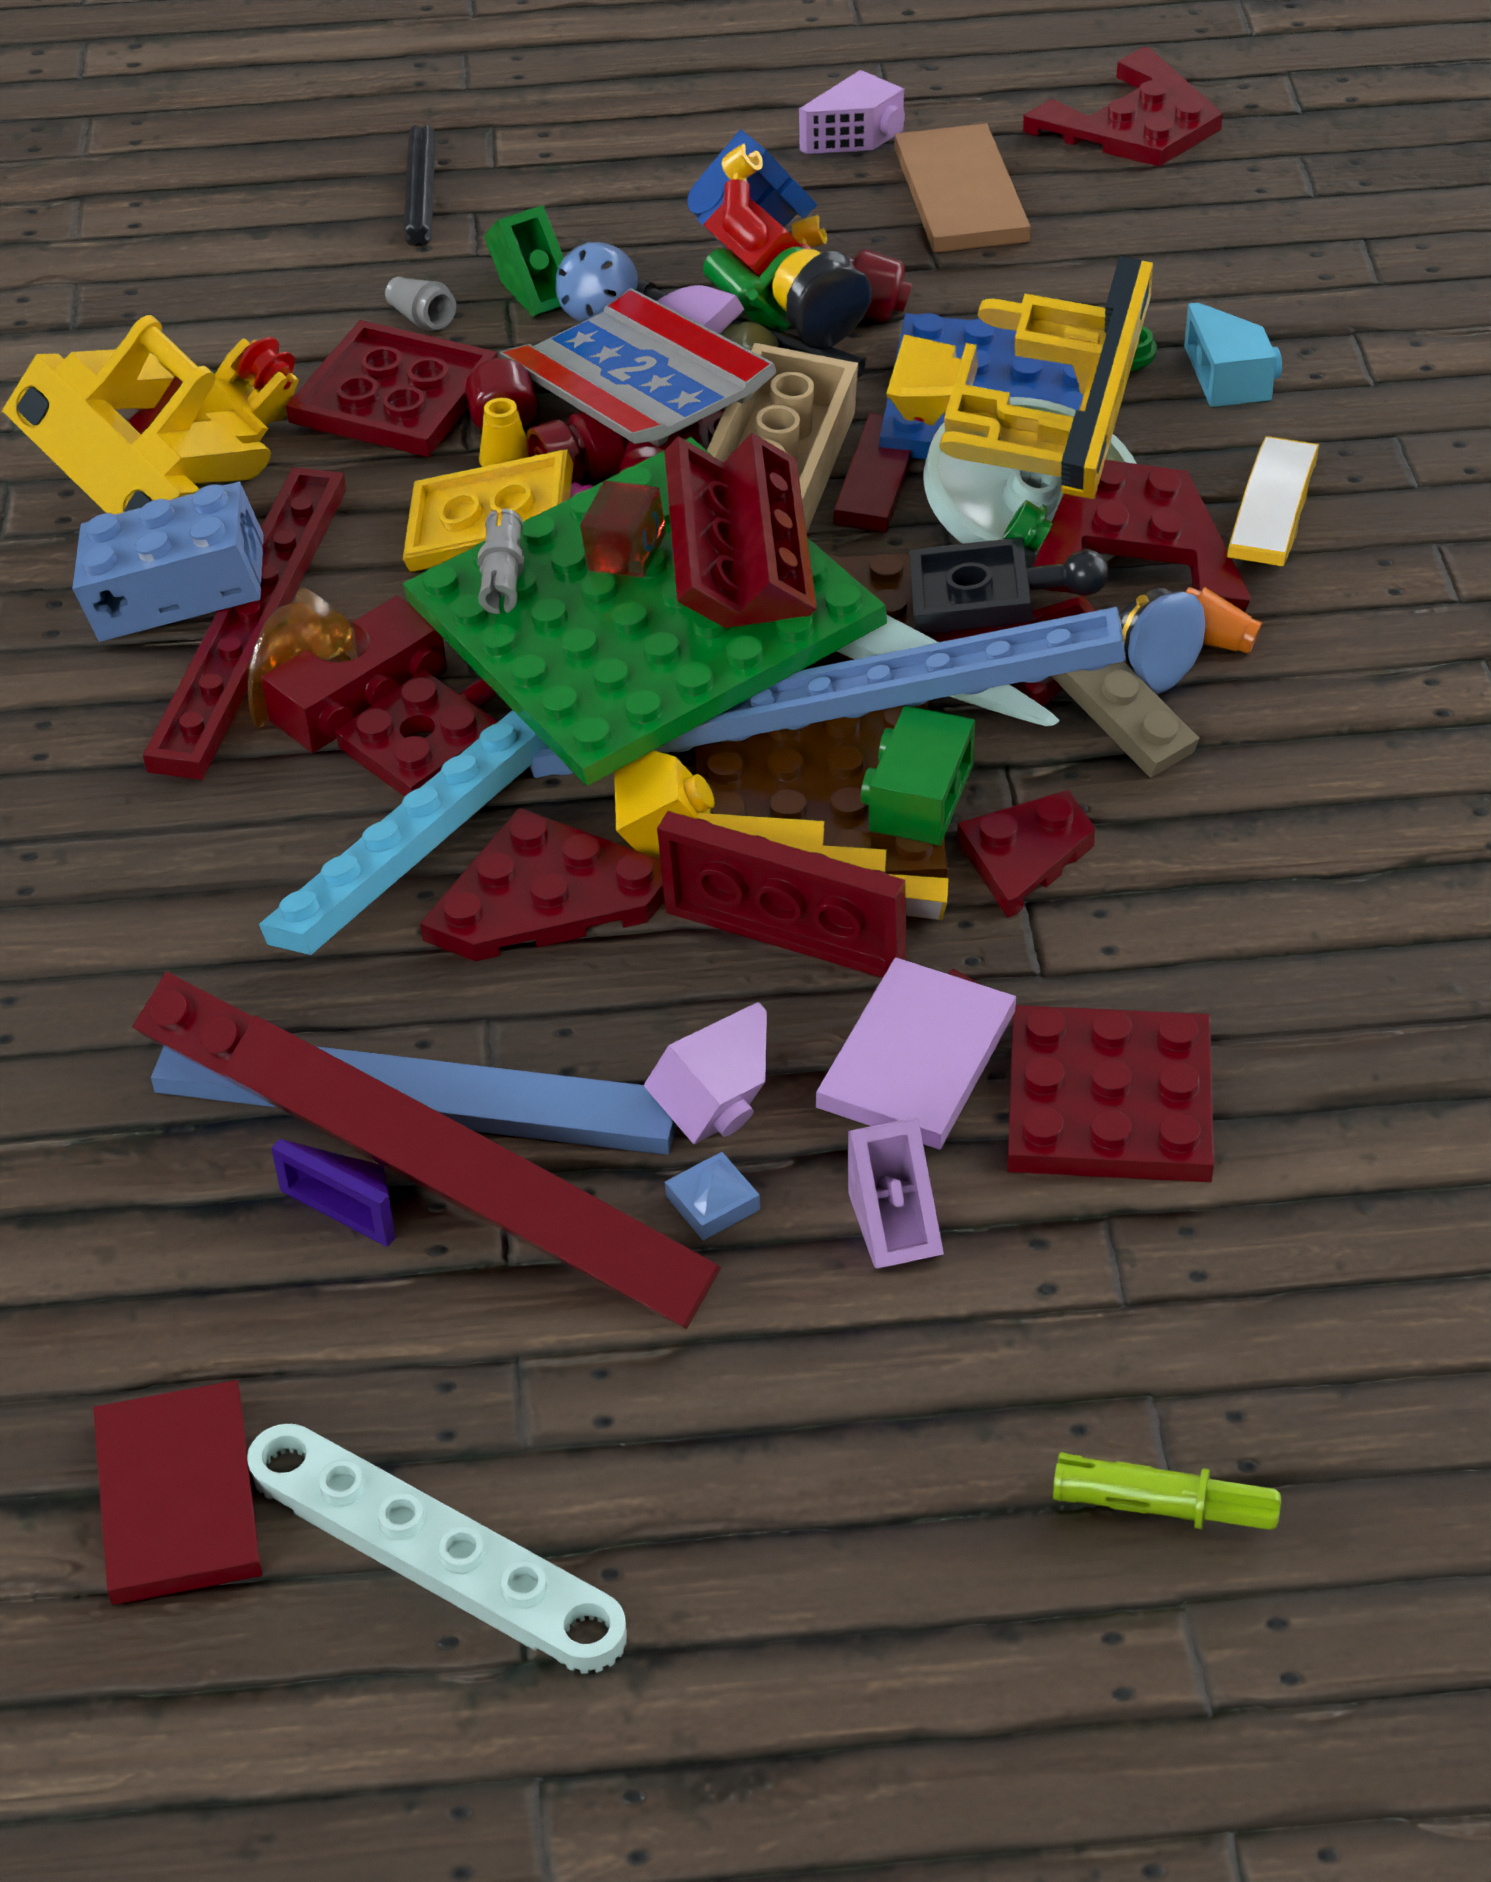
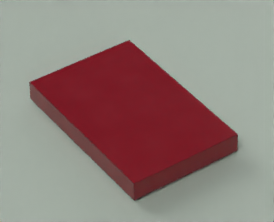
[93,1380,263,1605]

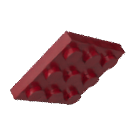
[285,320,498,457]
[1007,1005,1214,1183]

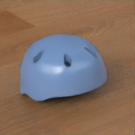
[556,242,638,323]

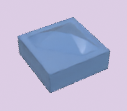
[665,1152,760,1240]

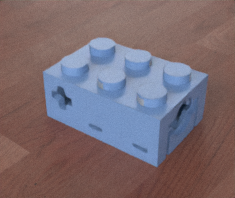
[72,481,264,642]

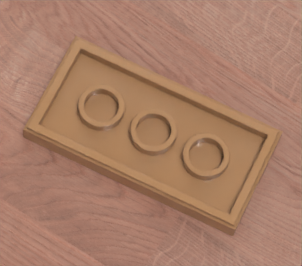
[894,123,1031,253]

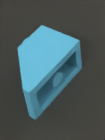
[1184,302,1282,407]

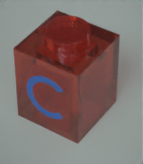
[580,480,667,578]

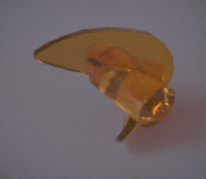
[248,588,358,728]

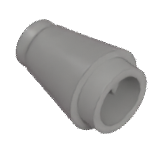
[385,277,456,331]

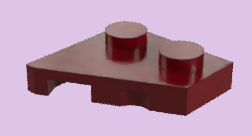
[957,790,1096,918]

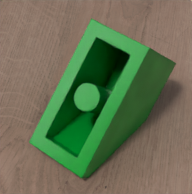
[483,205,570,317]

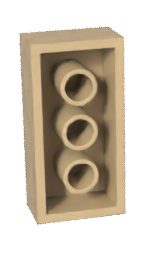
[707,343,858,533]

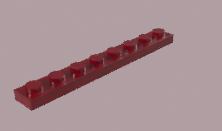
[143,467,347,780]

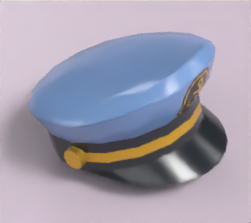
[1119,588,1206,694]

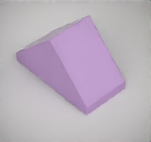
[848,1117,944,1269]

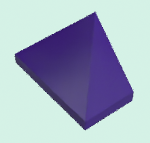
[271,1139,396,1247]

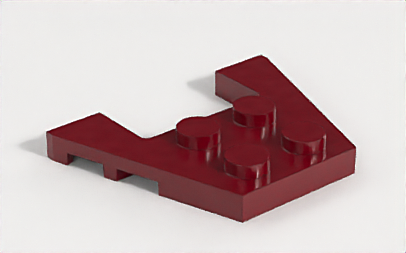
[1023,46,1223,167]
[1032,460,1250,612]

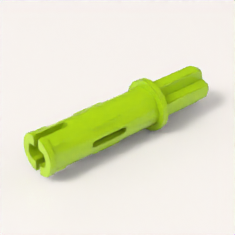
[1053,1452,1281,1530]

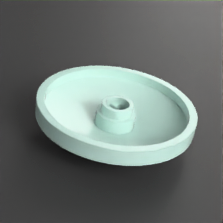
[923,397,1137,568]

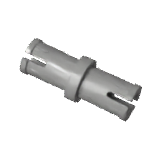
[477,509,525,614]

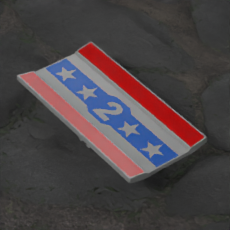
[499,288,777,447]

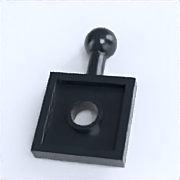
[909,537,1109,634]

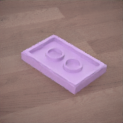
[816,957,1016,1150]

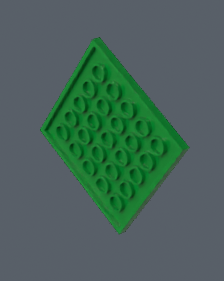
[403,437,887,786]

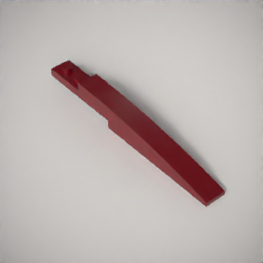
[132,971,721,1329]

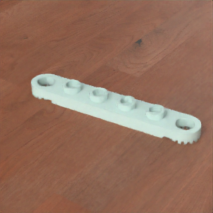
[247,1424,627,1673]

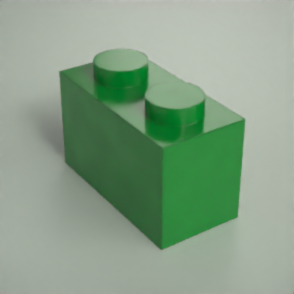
[861,705,975,846]

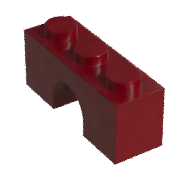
[261,595,447,753]

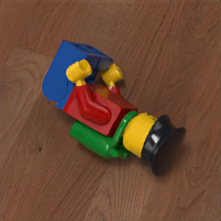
[687,129,872,350]

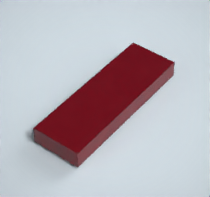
[833,413,913,533]

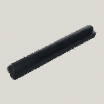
[404,125,436,246]

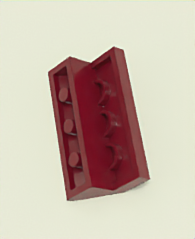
[664,433,817,628]

